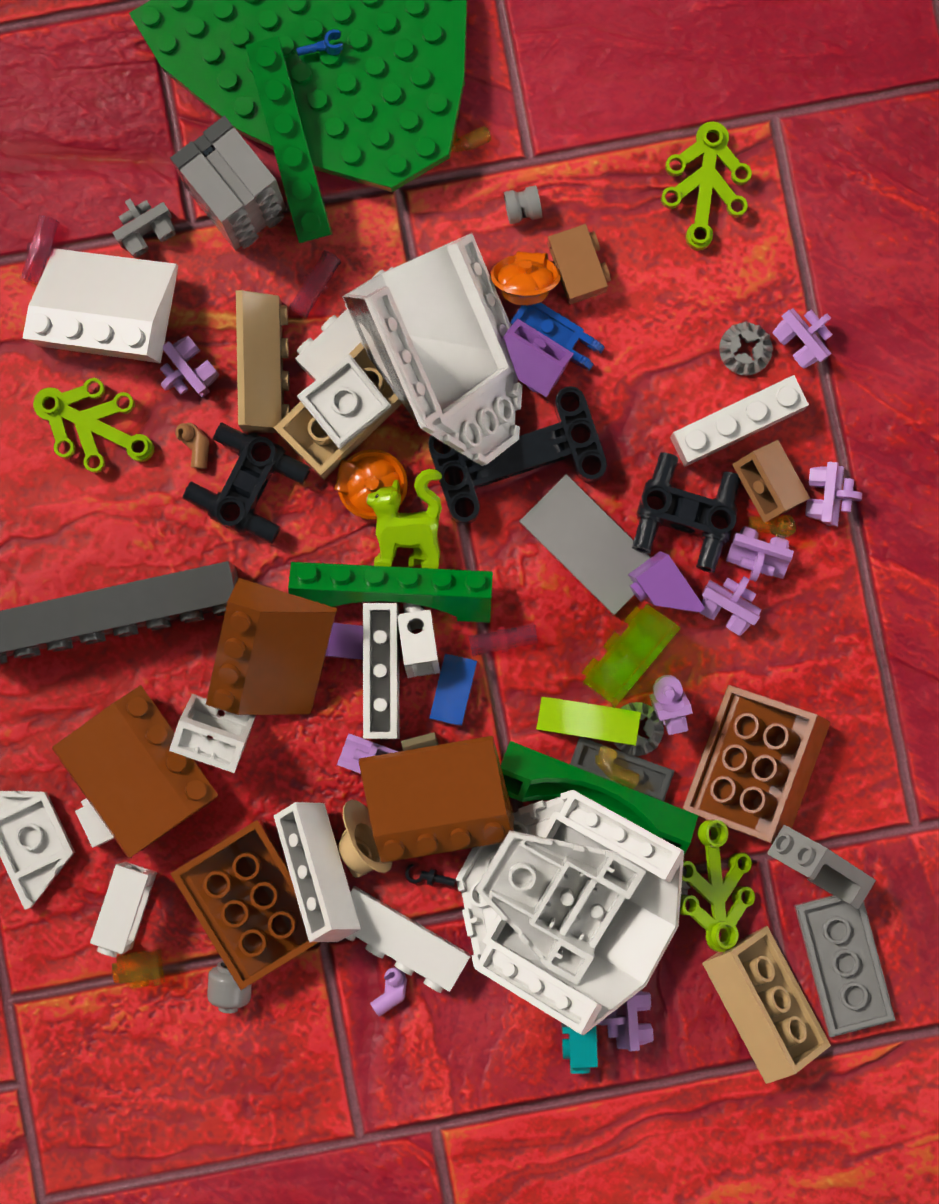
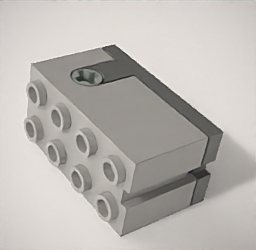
[170,115,287,251]

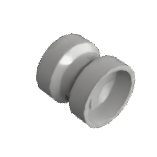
[503,185,543,224]

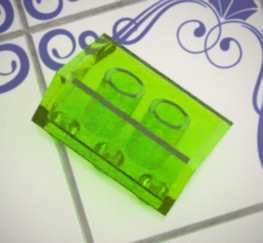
[581,604,681,708]

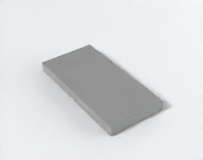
[519,474,651,616]
[794,895,895,1037]

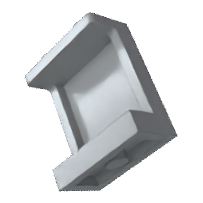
[768,825,876,910]

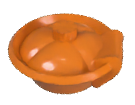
[490,251,561,305]
[334,449,408,519]

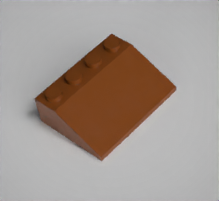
[206,578,337,715]
[52,685,218,859]
[683,685,831,844]
[359,736,514,863]
[170,819,318,990]

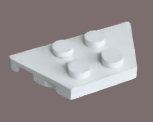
[0,791,75,910]

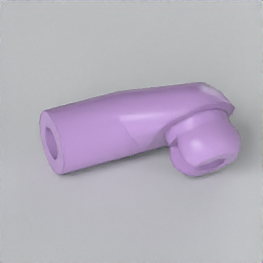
[370,968,407,1017]

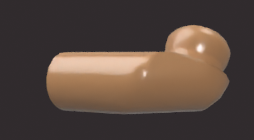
[175,423,209,469]

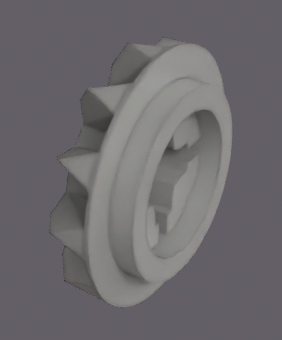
[719,321,773,375]
[614,702,664,756]

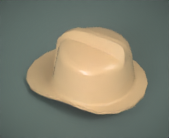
[338,799,392,878]

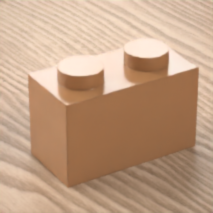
[547,224,611,305]
[732,440,810,523]

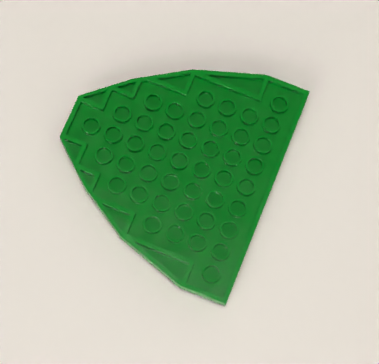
[129,0,467,192]

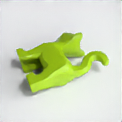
[367,469,442,569]

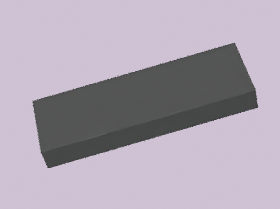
[570,737,674,802]

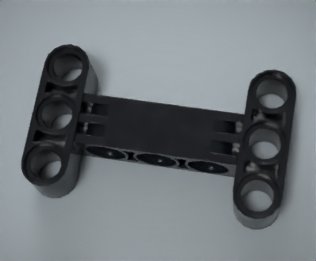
[428,386,607,525]

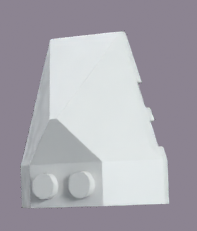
[475,830,647,985]

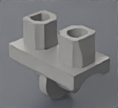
[112,198,176,258]

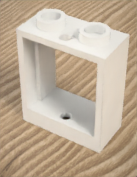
[169,694,256,773]
[90,862,157,957]

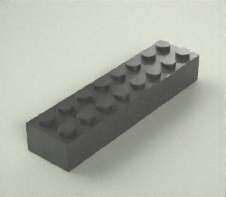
[0,561,238,664]

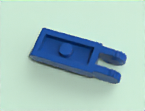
[510,302,605,371]

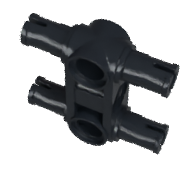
[182,422,311,544]
[632,452,741,573]

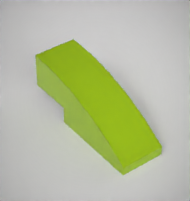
[536,697,641,746]

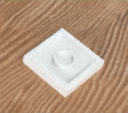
[297,354,392,450]

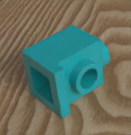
[561,1023,598,1074]

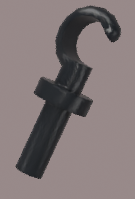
[405,864,456,887]

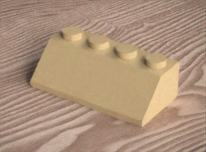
[236,290,290,434]
[274,342,402,480]
[702,926,831,1084]

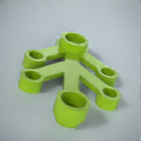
[661,121,752,251]
[33,378,154,473]
[680,820,755,952]

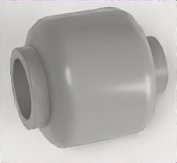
[207,961,252,1013]

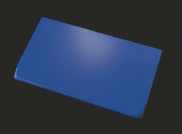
[429,654,477,726]

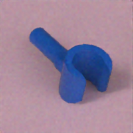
[296,29,343,56]

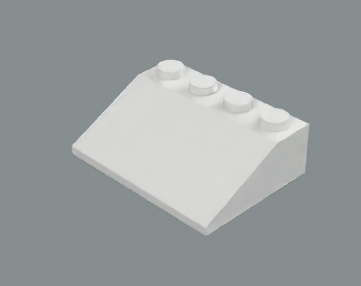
[23,248,179,363]

